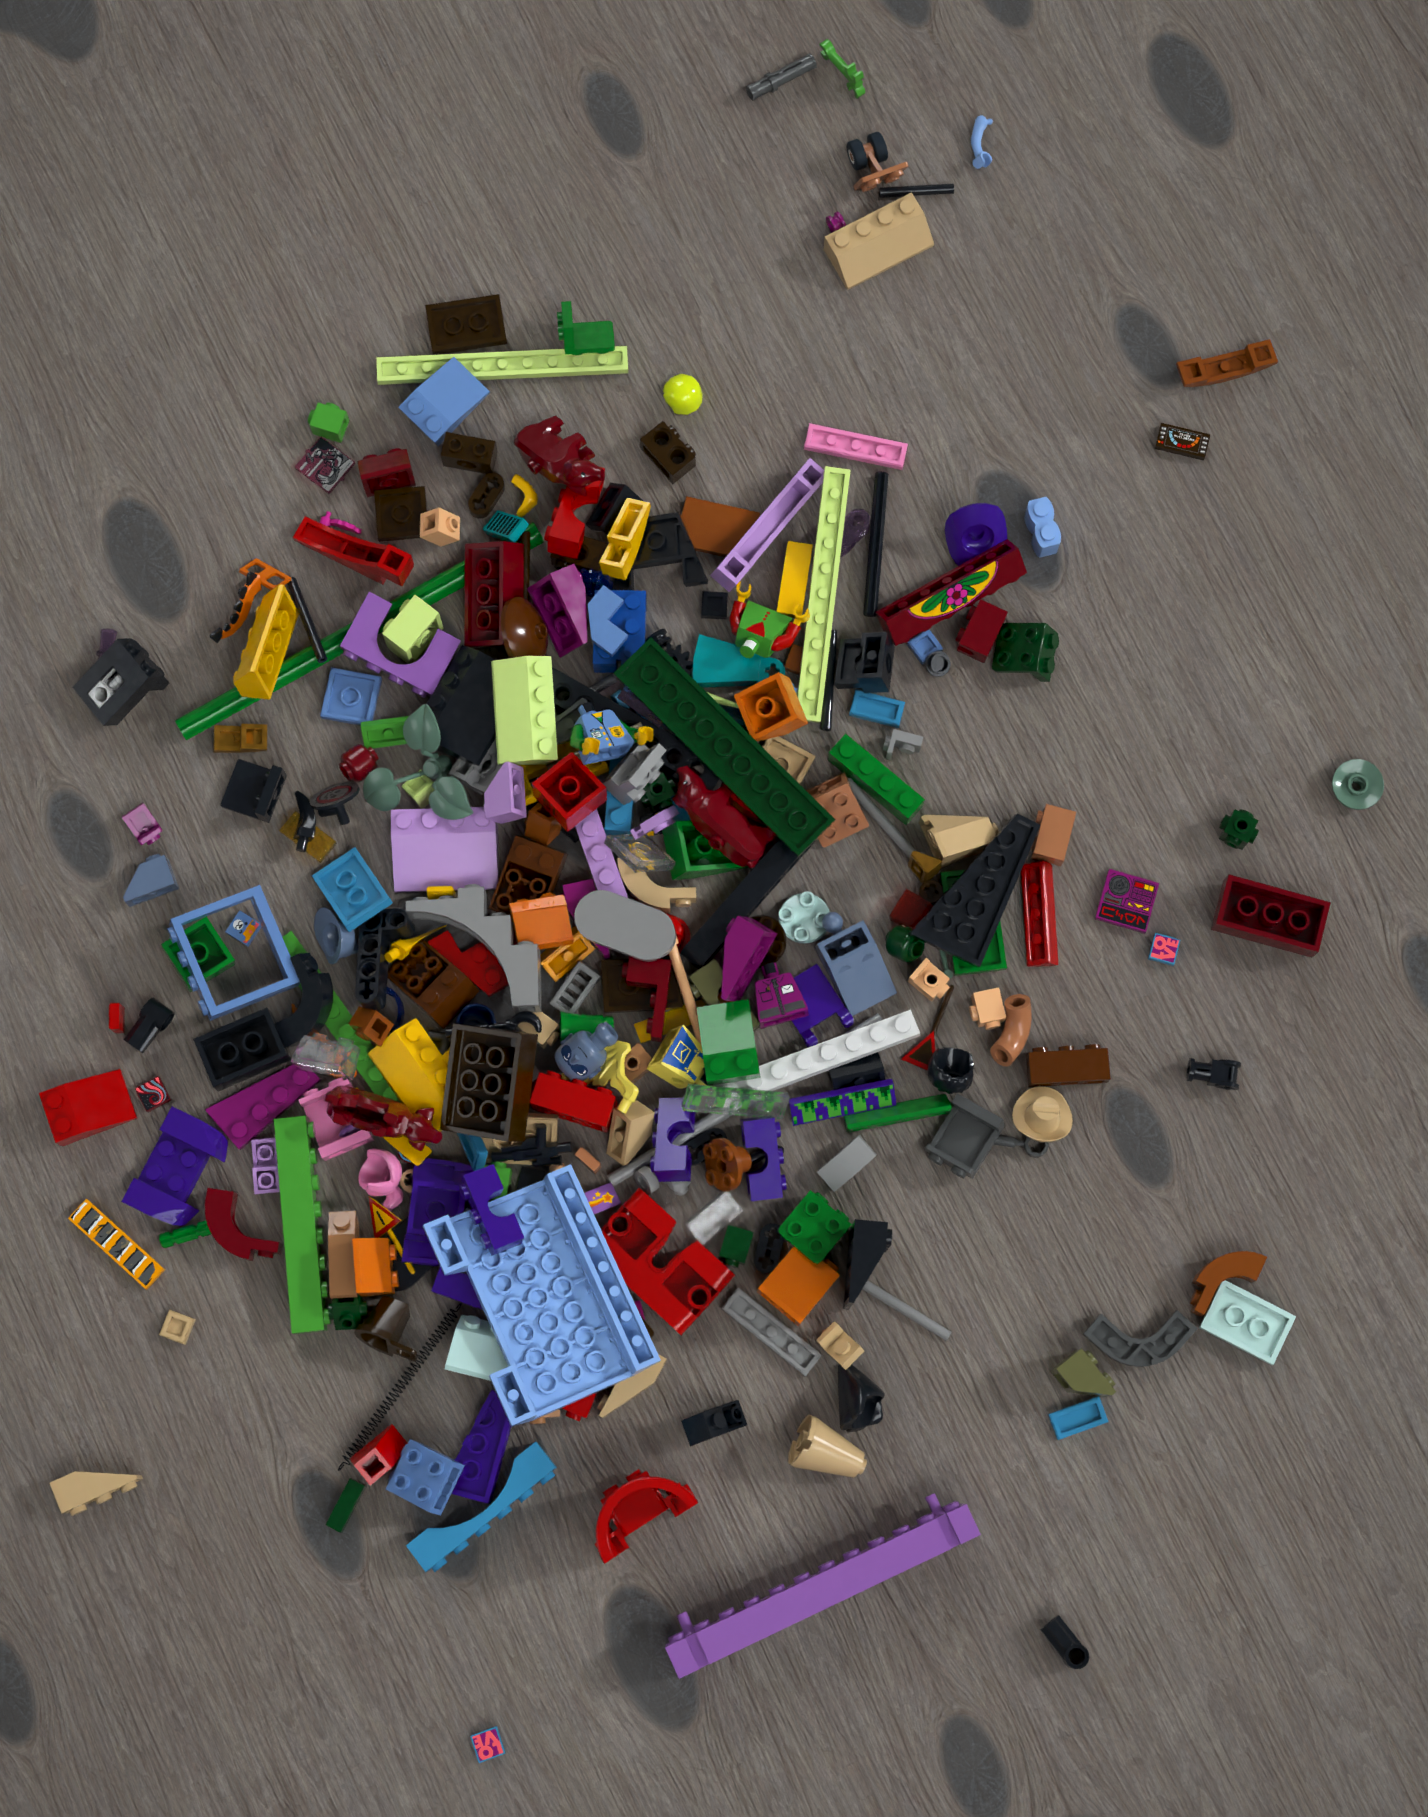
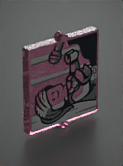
[295,436,356,494]

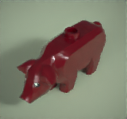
[514,415,605,496]
[672,766,776,868]
[325,1086,443,1151]

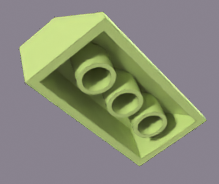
[491,656,558,765]

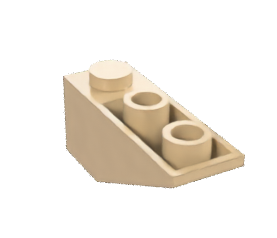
[597,1354,667,1418]
[50,1471,143,1516]

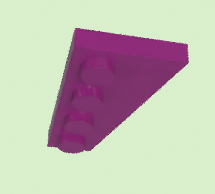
[205,1060,321,1150]

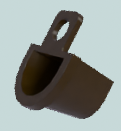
[354,1296,418,1362]

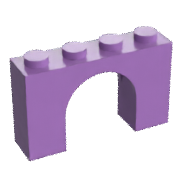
[340,592,461,698]

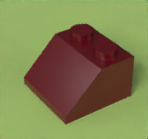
[357,448,416,498]

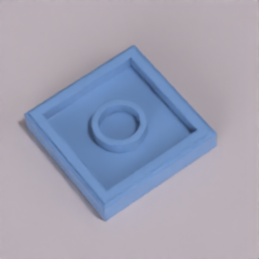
[320,667,382,725]

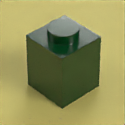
[719,1225,754,1268]

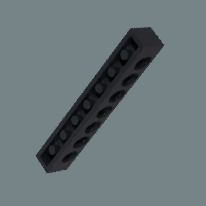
[552,667,722,791]

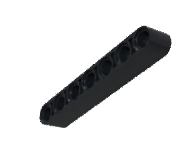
[680,839,816,969]

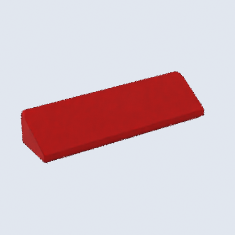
[1021,861,1058,967]

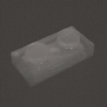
[684,1191,743,1245]

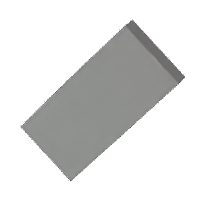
[817,1134,877,1192]

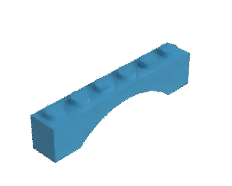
[406,1441,557,1572]

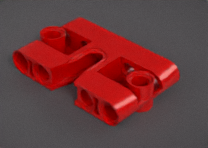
[601,1188,736,1336]

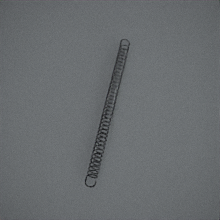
[338,1303,462,1471]

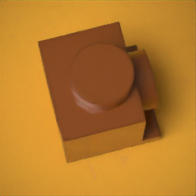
[348,1006,394,1047]

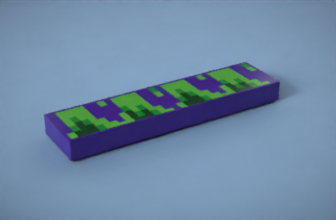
[788,1079,897,1126]

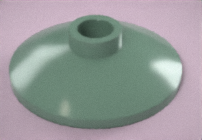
[1332,759,1384,810]

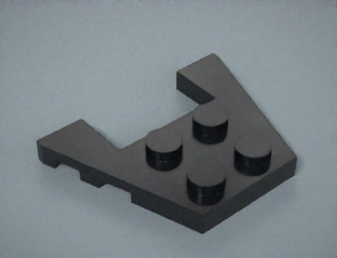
[610,512,708,590]

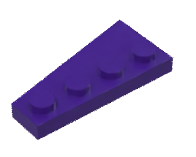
[451,1390,511,1504]

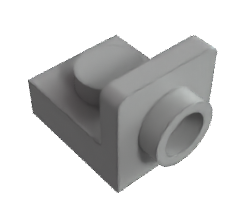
[883,729,923,760]

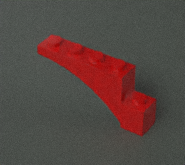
[293,516,414,586]

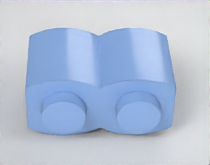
[1025,497,1061,558]

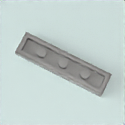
[721,1288,822,1376]

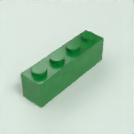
[828,733,925,825]

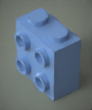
[386,1439,465,1516]

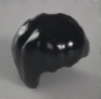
[927,1047,974,1094]

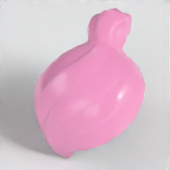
[358,1148,403,1212]

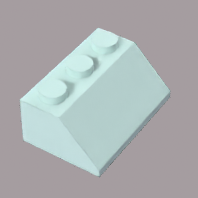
[445,1315,508,1381]

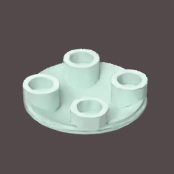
[778,891,830,944]

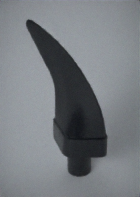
[293,791,316,852]

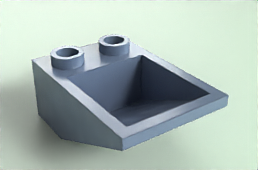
[814,912,897,1016]

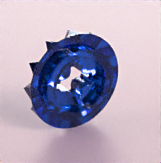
[579,568,613,597]

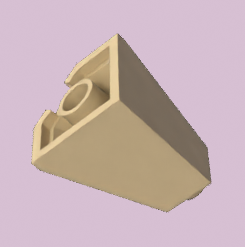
[919,815,999,869]

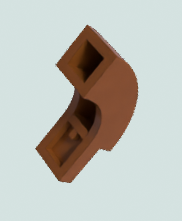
[1190,1251,1267,1316]

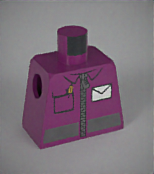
[755,963,809,1029]

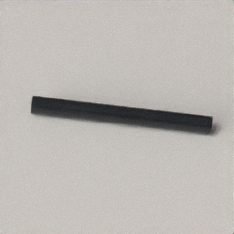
[287,577,327,663]
[821,630,837,731]

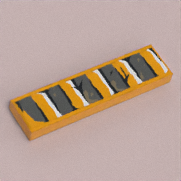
[68,1198,166,1290]

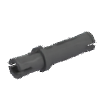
[746,53,817,101]

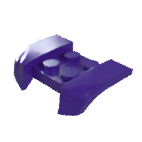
[121,1106,228,1226]
[401,1158,474,1266]

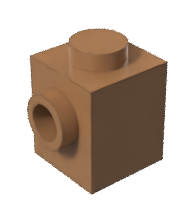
[624,1042,652,1084]

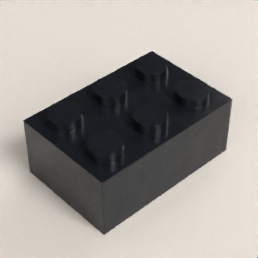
[193,1007,292,1092]

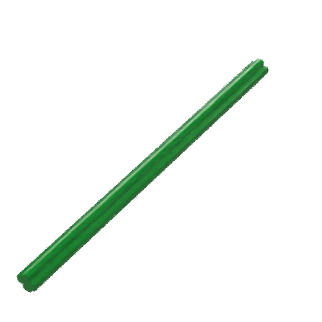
[175,522,544,740]

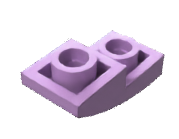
[251,1137,280,1194]

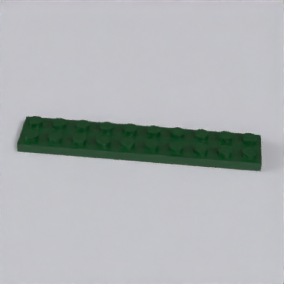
[614,637,835,857]

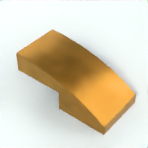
[213,723,267,753]

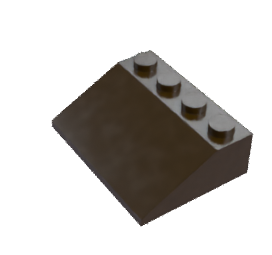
[440,1023,538,1142]

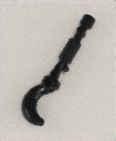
[446,1011,542,1039]

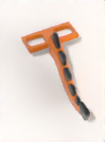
[210,558,291,643]

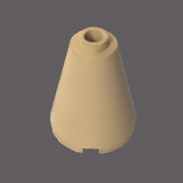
[788,1415,867,1478]

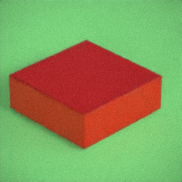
[109,1003,125,1034]

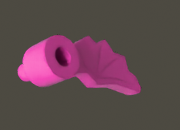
[319,511,362,535]

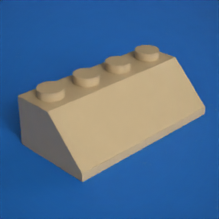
[823,192,934,290]

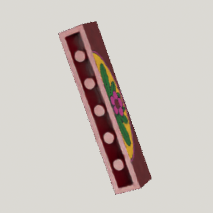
[876,539,1027,646]

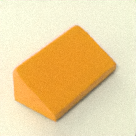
[540,926,595,982]

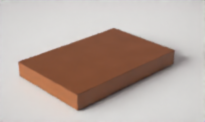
[681,496,760,557]

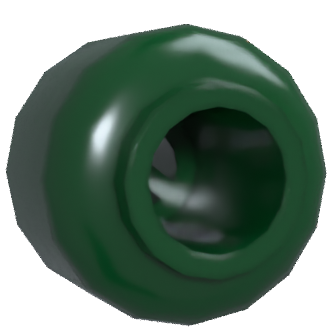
[885,924,925,962]

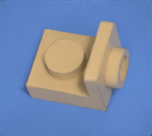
[817,1322,864,1370]

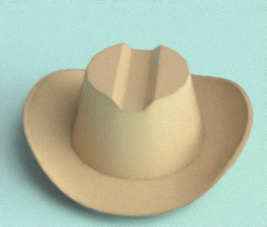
[1012,1086,1073,1142]

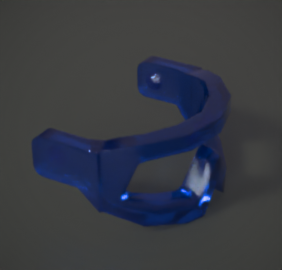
[387,987,405,1033]

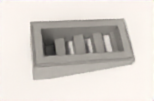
[549,960,602,1014]

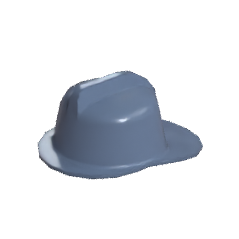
[314,907,358,965]

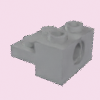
[449,740,502,795]
[603,743,667,805]

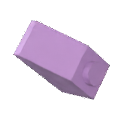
[484,762,527,824]

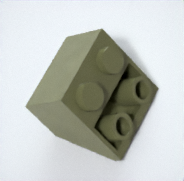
[1050,1348,1116,1397]

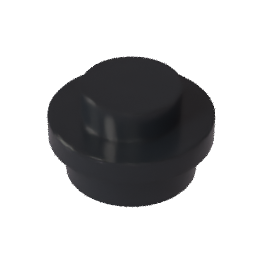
[925,651,951,677]

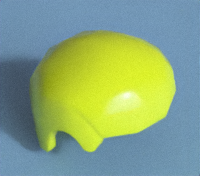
[663,374,703,415]

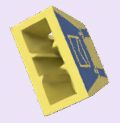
[647,1025,708,1089]

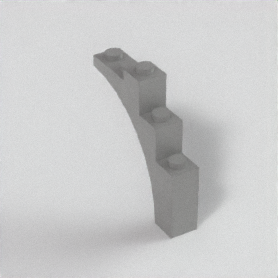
[406,884,542,1014]

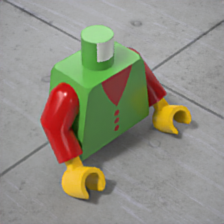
[729,581,810,658]

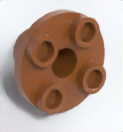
[703,1138,752,1192]

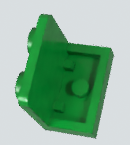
[557,301,615,355]
[778,1190,852,1264]

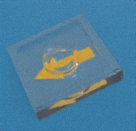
[604,834,676,873]

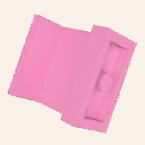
[299,1078,374,1161]

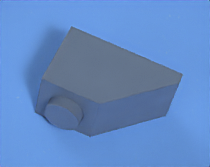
[123,854,179,907]

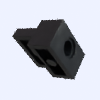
[835,632,895,693]

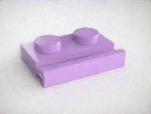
[630,805,679,840]

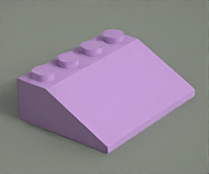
[391,807,499,893]

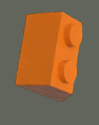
[734,672,808,741]
[352,1238,399,1297]

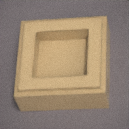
[159,1310,196,1345]

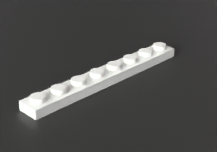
[713,1009,920,1110]

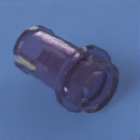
[96,629,117,659]

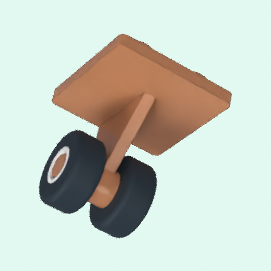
[846,132,909,192]

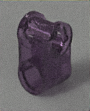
[840,509,870,557]

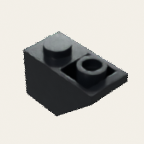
[681,1400,747,1446]

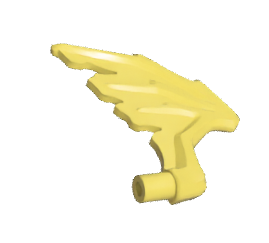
[561,1041,639,1114]

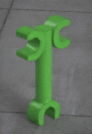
[819,39,865,99]

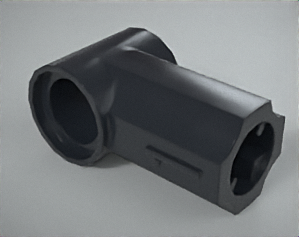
[123,998,175,1053]
[1040,1615,1089,1669]

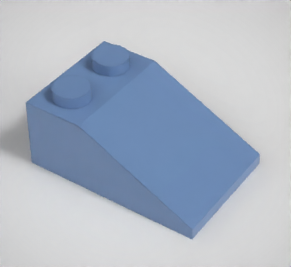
[398,357,490,446]

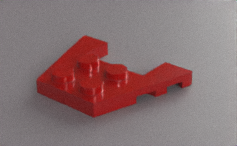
[428,930,517,997]

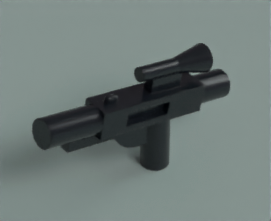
[491,1124,572,1167]

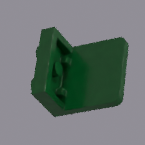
[992,623,1059,682]

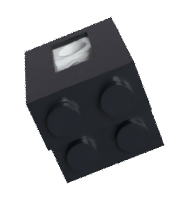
[73,638,169,726]

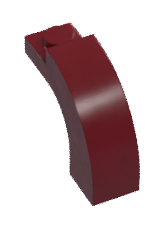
[205,1188,283,1261]

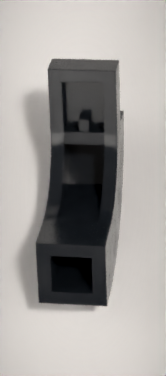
[275,953,333,1048]

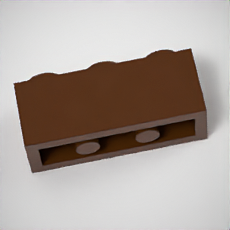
[1026,1044,1111,1087]

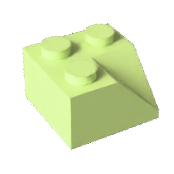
[382,595,444,664]

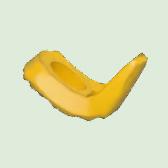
[511,474,538,518]

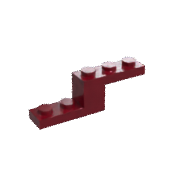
[622,956,672,1042]

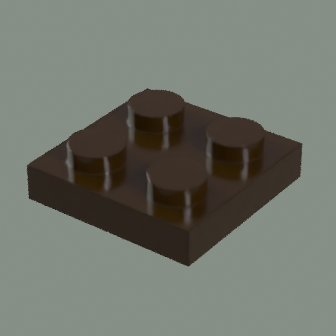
[374,486,427,542]

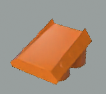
[509,892,574,950]

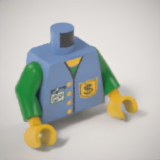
[570,702,654,765]

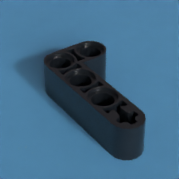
[355,908,415,1012]

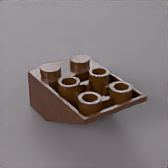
[488,835,568,918]
[388,939,479,1029]

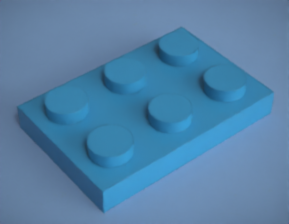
[312,847,393,932]

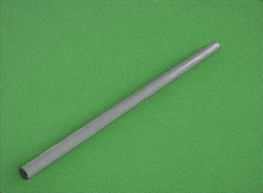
[607,1013,883,1187]

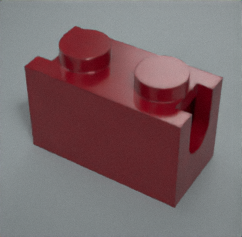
[955,599,1008,663]

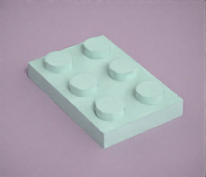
[1199,1280,1296,1365]

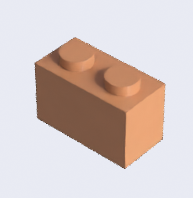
[1030,804,1076,866]

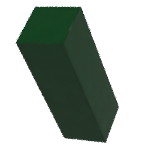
[326,1478,366,1533]

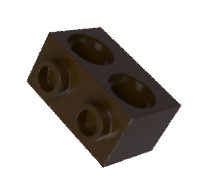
[640,421,696,484]

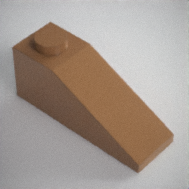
[328,1211,360,1299]

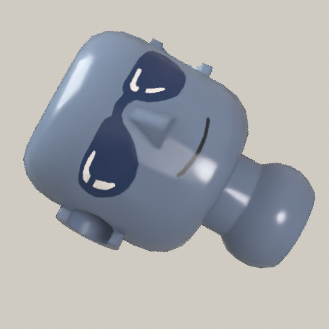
[554,1022,618,1081]

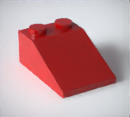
[39,1069,138,1147]

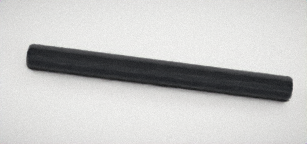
[863,471,889,617]

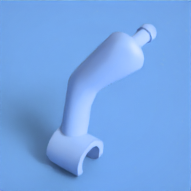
[971,115,993,169]

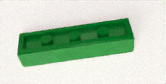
[843,1094,952,1133]

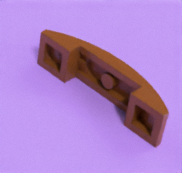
[1176,339,1278,387]

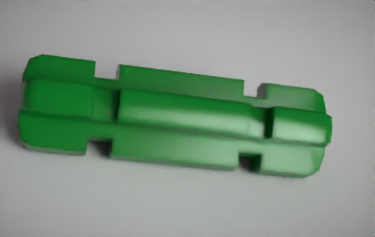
[159,1220,211,1248]

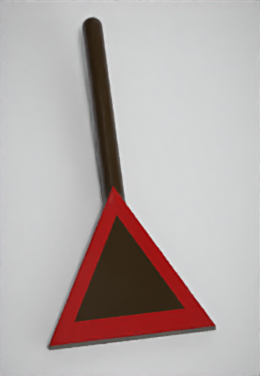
[901,985,954,1070]

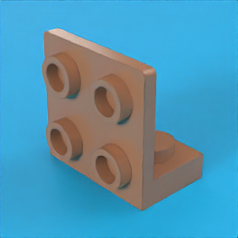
[806,772,869,848]

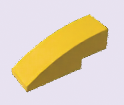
[599,498,651,580]
[777,541,813,618]

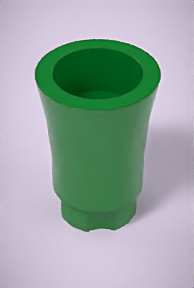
[560,1011,614,1046]

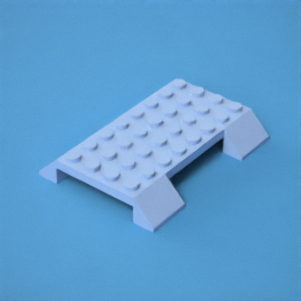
[423,1164,661,1427]

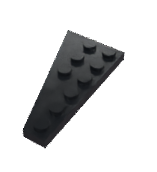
[908,814,1040,967]

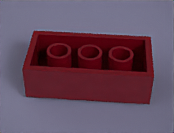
[1211,874,1331,958]

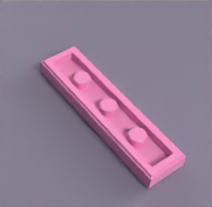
[804,423,908,470]

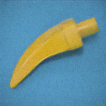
[384,925,447,962]

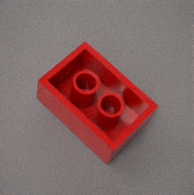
[530,1070,618,1134]

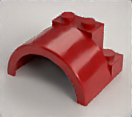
[595,1469,699,1564]

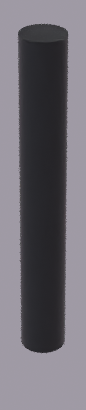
[879,184,954,198]

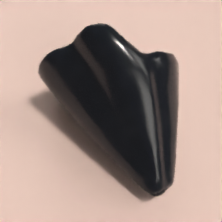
[838,1364,885,1432]

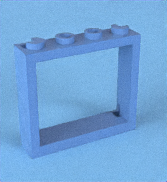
[167,885,300,1021]

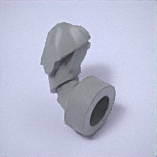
[634,1166,691,1196]

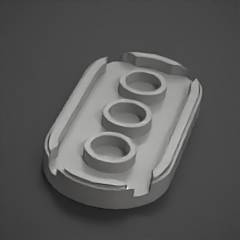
[574,890,676,962]

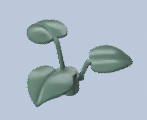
[363,704,473,820]

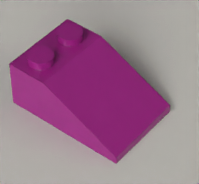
[527,564,587,658]
[721,916,778,1001]

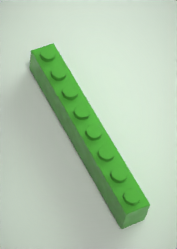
[274,1115,331,1334]

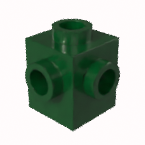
[640,773,678,814]
[1219,809,1259,850]
[328,1294,368,1330]

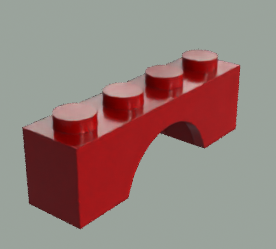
[544,467,605,559]

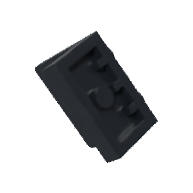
[221,759,287,823]

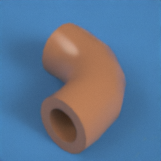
[990,994,1032,1066]

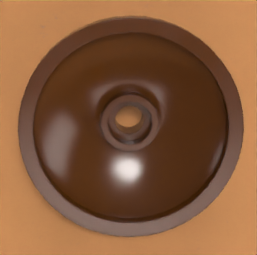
[501,597,548,658]

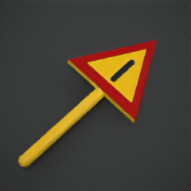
[368,1196,415,1274]

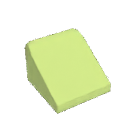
[401,770,434,809]

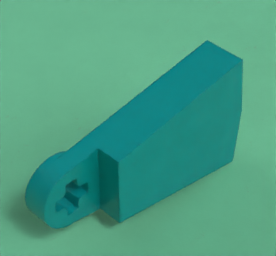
[693,634,785,688]

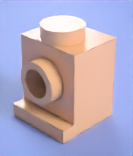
[908,958,950,1002]

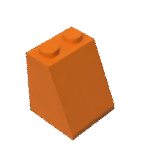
[757,1247,840,1326]

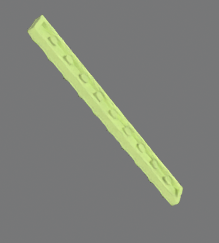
[376,346,628,385]
[797,466,851,723]

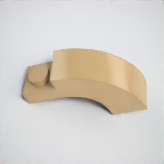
[617,858,696,914]

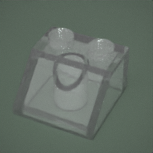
[291,1033,361,1080]

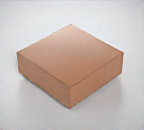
[574,1147,601,1174]

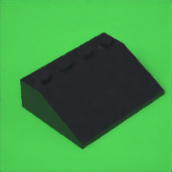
[427,645,496,766]
[843,1219,892,1310]

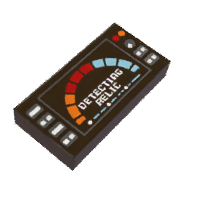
[1155,423,1210,461]

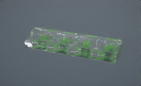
[681,1084,790,1119]

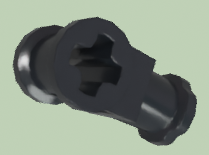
[1186,1058,1241,1090]

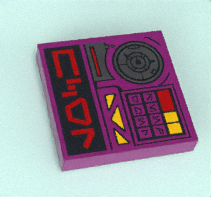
[1095,869,1159,934]

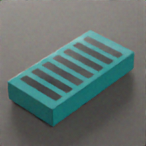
[482,510,529,543]

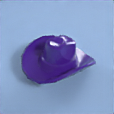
[945,503,1008,566]

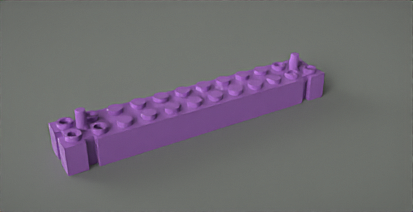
[665,1493,981,1679]

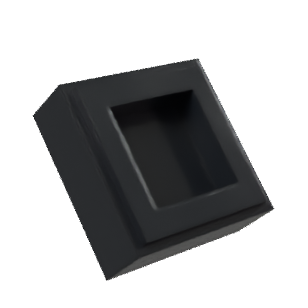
[701,591,728,619]

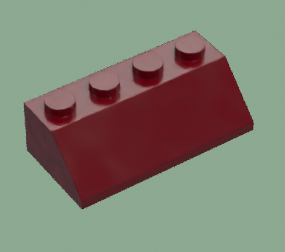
[464,541,524,647]

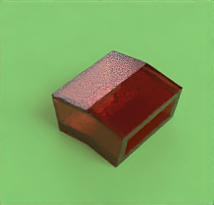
[889,889,933,928]

